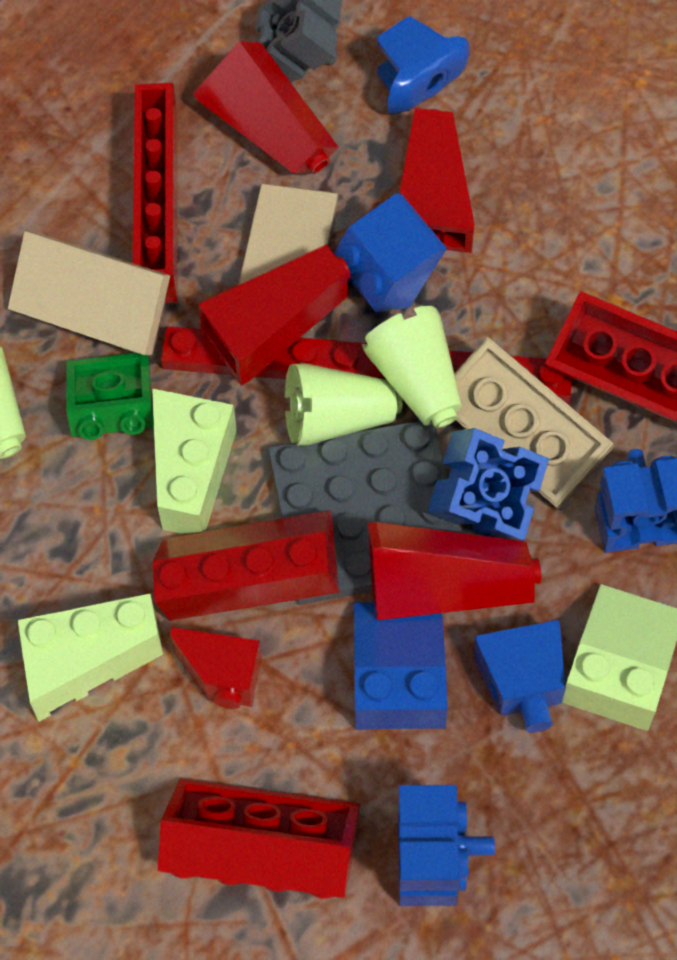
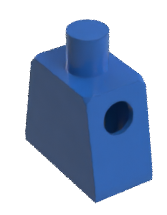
[473,620,565,733]

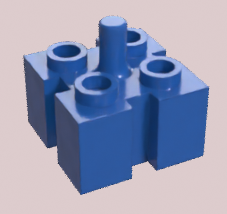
[427,428,549,541]
[594,449,677,553]
[398,785,495,906]

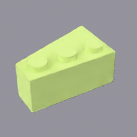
[152,388,237,535]
[18,593,163,722]

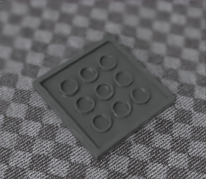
[268,421,461,605]

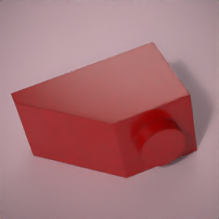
[170,627,262,709]

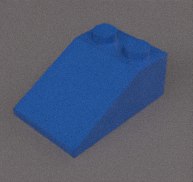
[354,602,447,730]

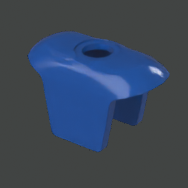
[377,16,470,114]

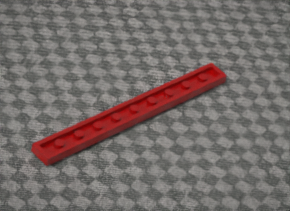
[161,326,572,404]

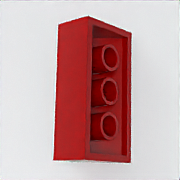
[545,291,677,423]
[152,510,340,621]
[157,778,360,899]

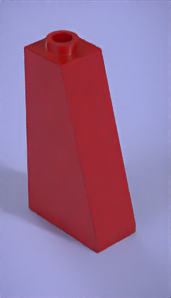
[193,41,339,174]
[399,108,475,253]
[198,244,350,386]
[367,522,542,621]

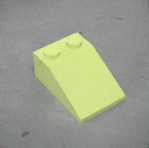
[562,584,677,731]

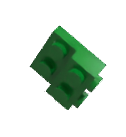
[66,353,154,440]

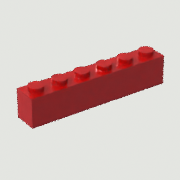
[132,83,178,303]

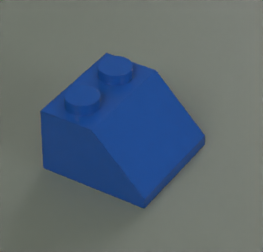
[334,193,447,312]

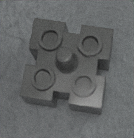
[253,0,342,83]

